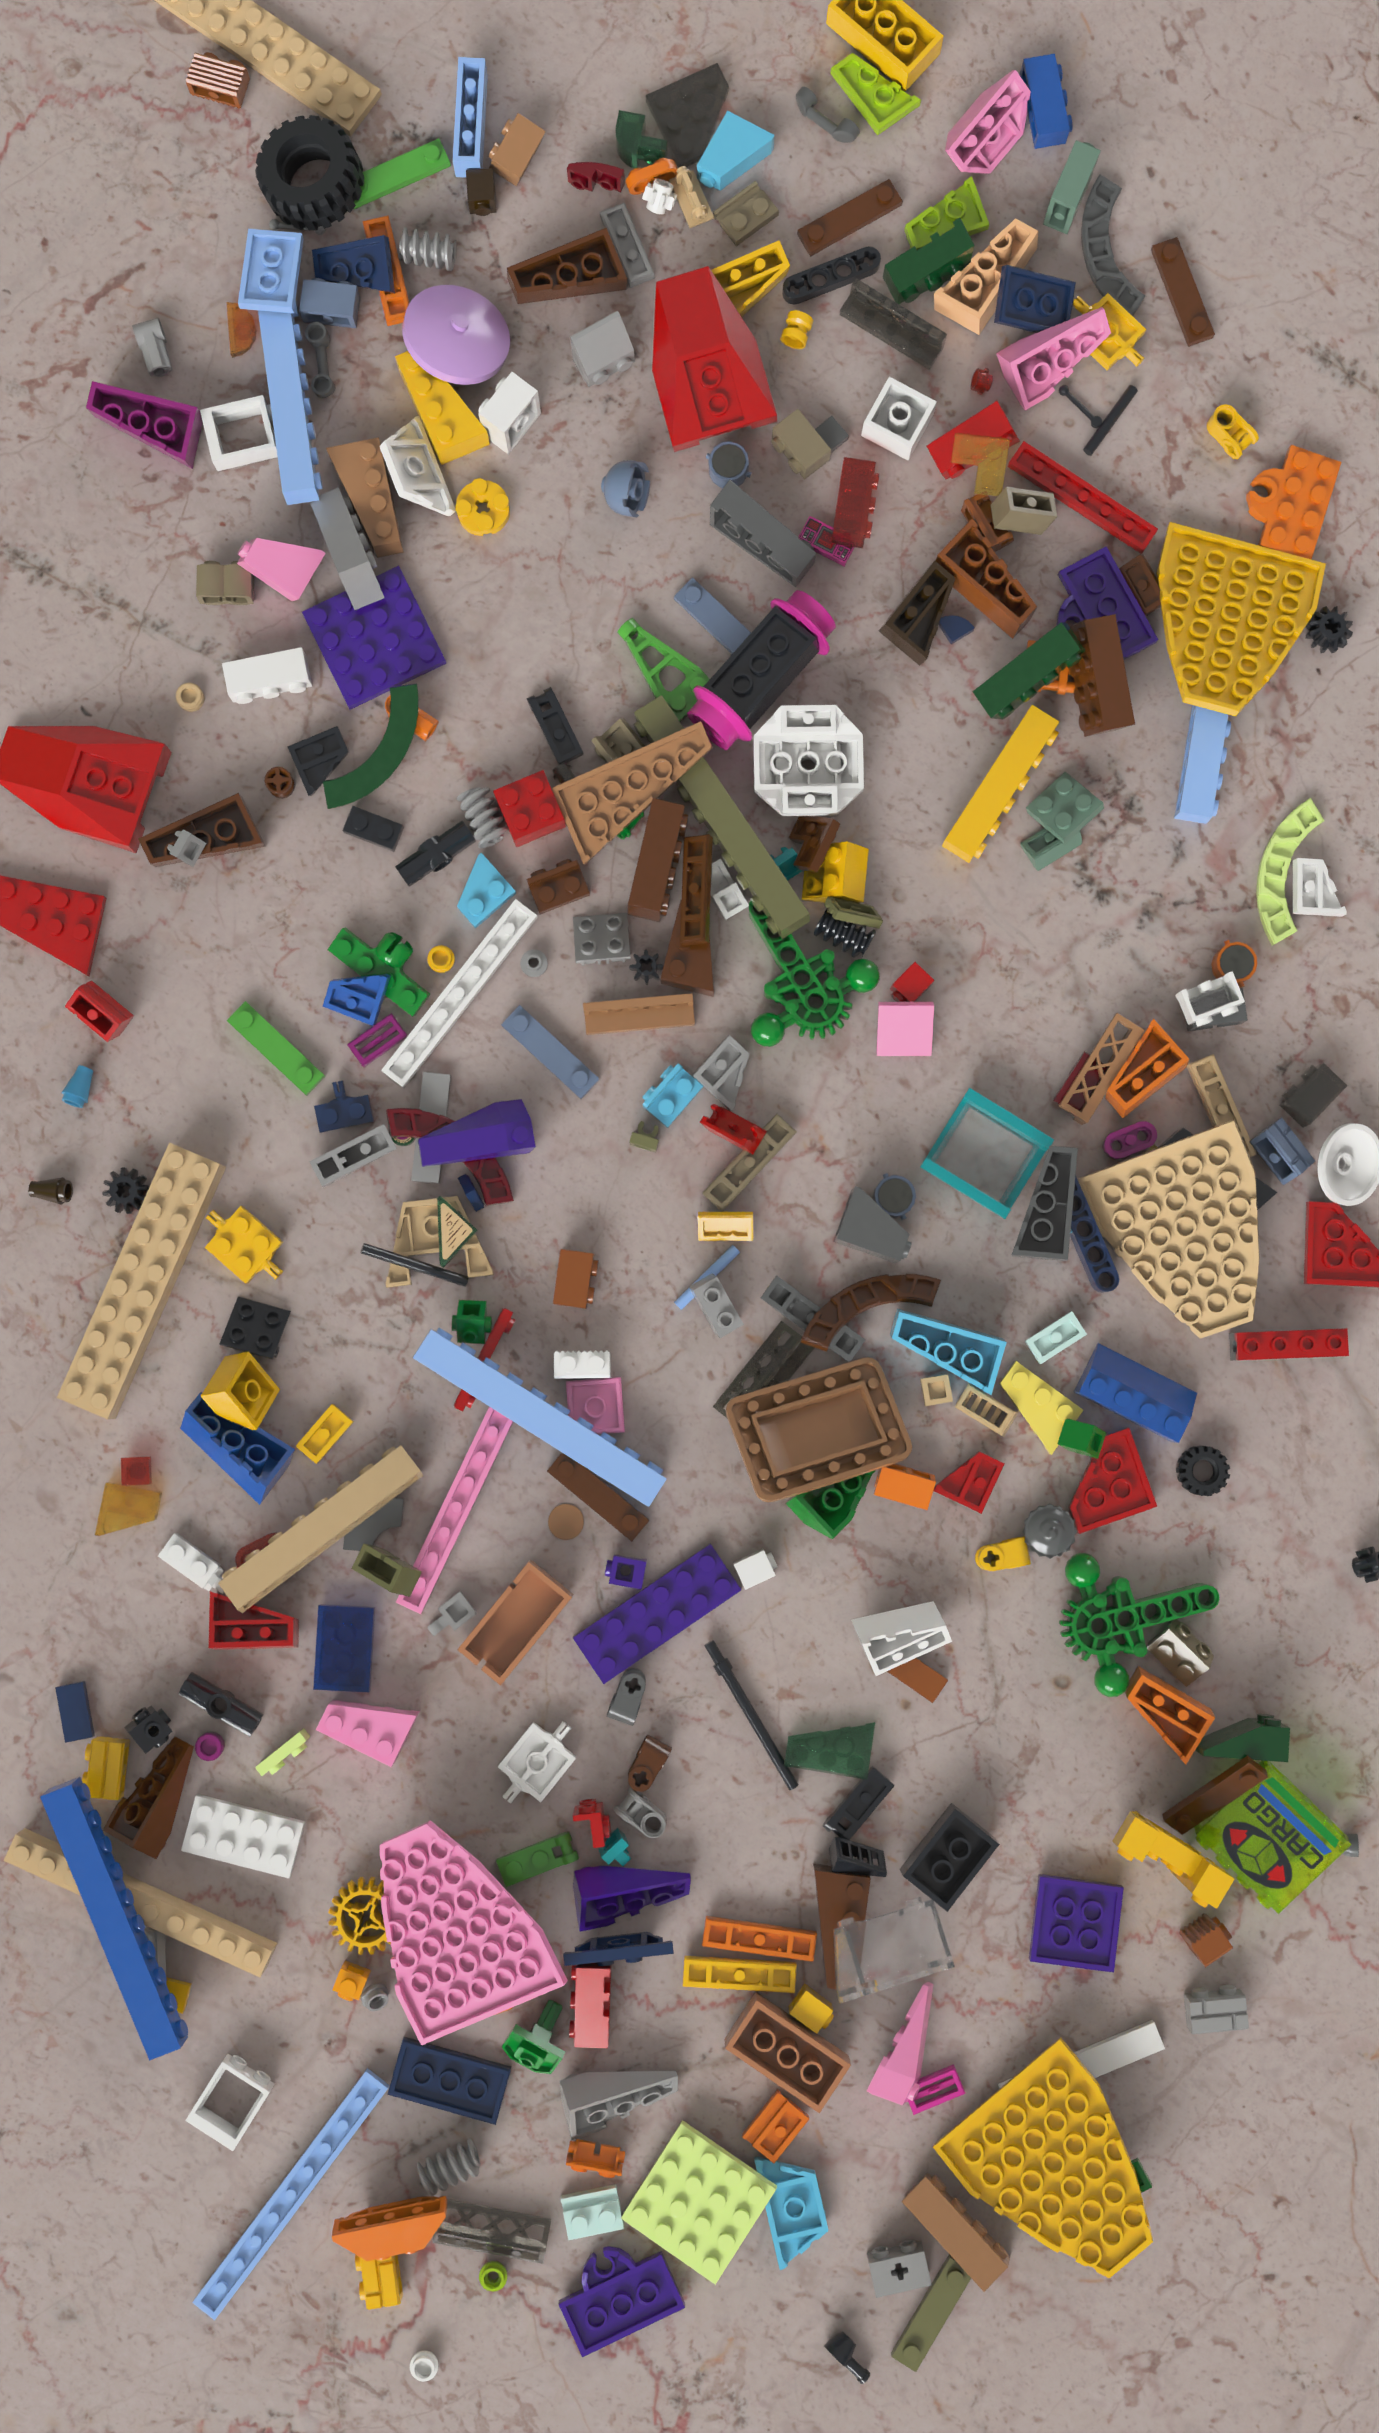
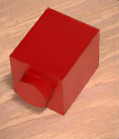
[890,962,935,1002]

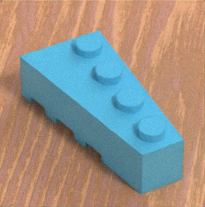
[890,1309,1007,1395]

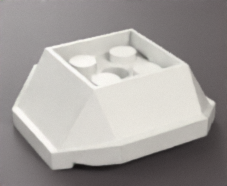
[753,705,864,816]

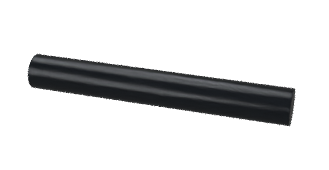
[1083,385,1138,456]

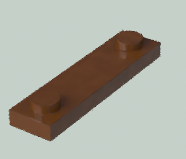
[797,179,903,257]
[1151,237,1215,347]
[680,834,713,946]
[547,1453,649,1542]
[1162,1756,1268,1835]

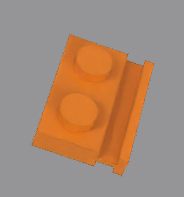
[742,2089,809,2164]

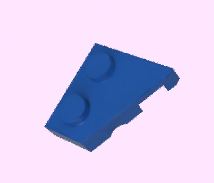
[323,974,391,1026]

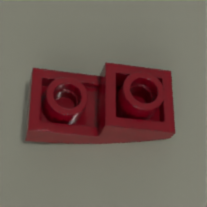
[567,162,625,193]
[1053,1051,1107,1111]

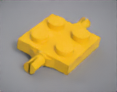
[1072,293,1146,371]
[205,1206,283,1284]

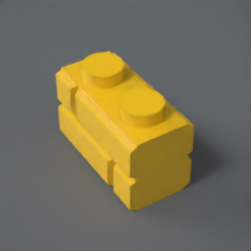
[82,1736,130,1800]
[355,2254,403,2310]

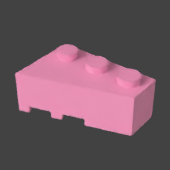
[316,1700,420,1767]

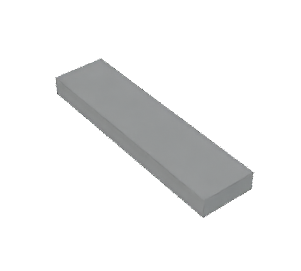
[411,1072,451,1184]

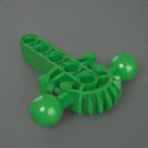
[749,900,880,1047]
[1059,1553,1220,1697]

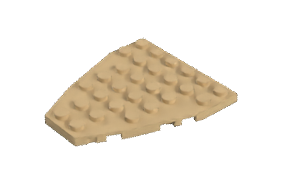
[1078,1119,1260,1339]

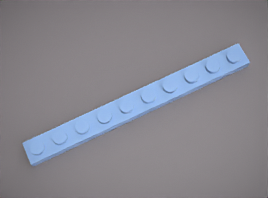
[192,2068,389,2320]

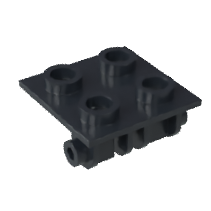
[219,1297,291,1360]

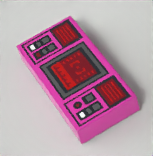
[798,516,857,567]

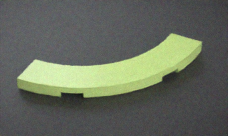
[1256,798,1325,946]

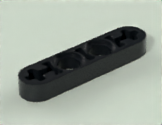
[782,246,881,305]

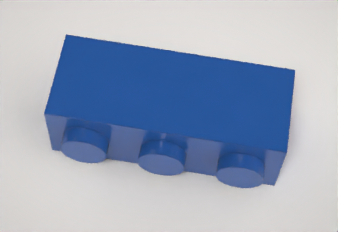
[1020,54,1073,149]

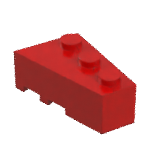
[209,1591,299,1650]

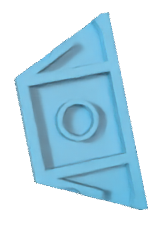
[754,2156,829,2270]

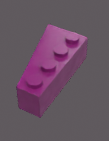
[86,381,203,469]

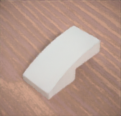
[711,858,749,920]

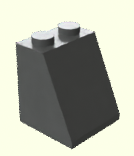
[834,1186,912,1263]

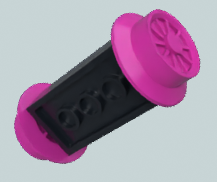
[687,590,836,750]

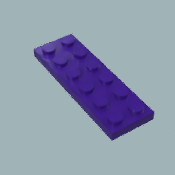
[573,1543,742,1684]

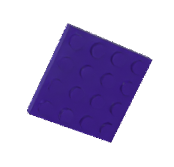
[302,566,447,710]

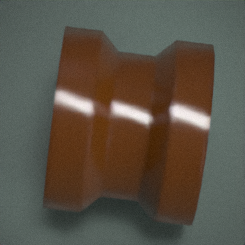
[264,767,295,799]

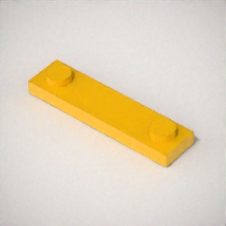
[683,1955,797,1993]

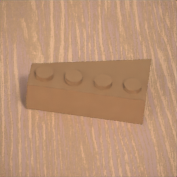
[326,437,404,558]
[902,2172,1010,2292]

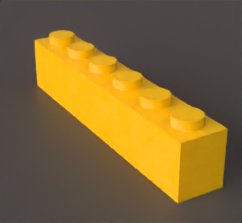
[942,705,1059,863]

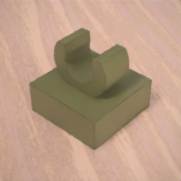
[629,1121,659,1153]

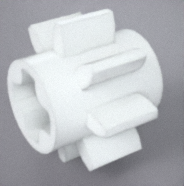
[642,179,677,214]

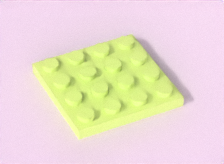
[621,2120,777,2285]

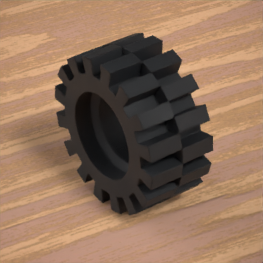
[1176,1446,1230,1496]

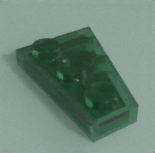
[784,1722,875,1780]

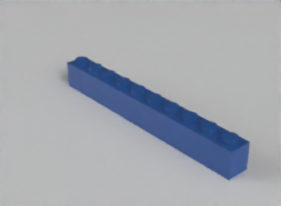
[40,1777,188,2061]

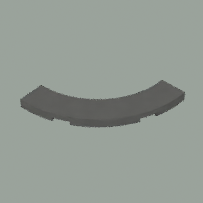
[1081,174,1145,316]

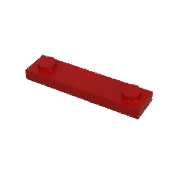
[454,1308,515,1412]

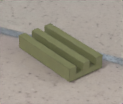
[824,896,883,929]

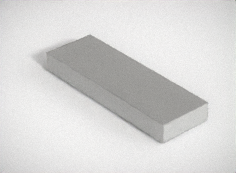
[600,203,655,288]

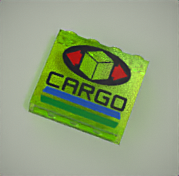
[1194,1761,1351,1914]

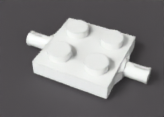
[498,1721,576,1803]

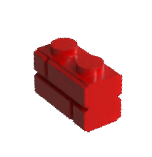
[65,980,134,1042]

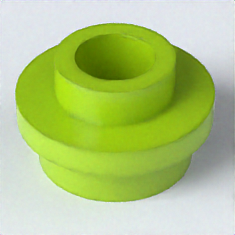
[479,2261,508,2292]

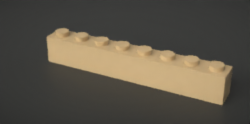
[218,1445,423,1613]

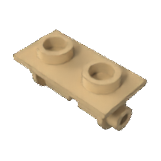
[669,166,714,228]

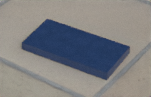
[387,2037,511,2125]

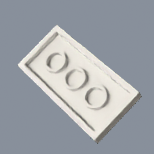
[181,1794,305,1878]

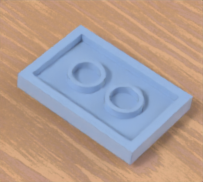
[238,229,304,313]

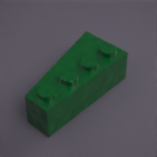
[972,622,1086,720]

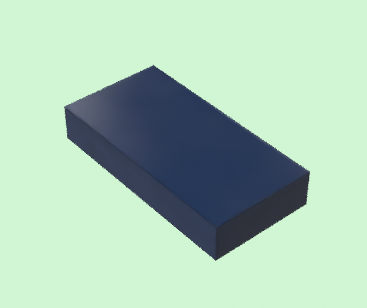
[55,1681,95,1743]

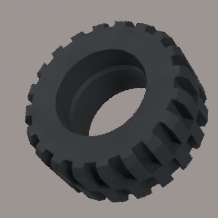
[255,115,364,231]

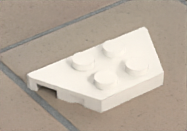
[379,416,456,516]

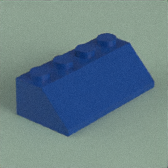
[1074,1343,1197,1443]

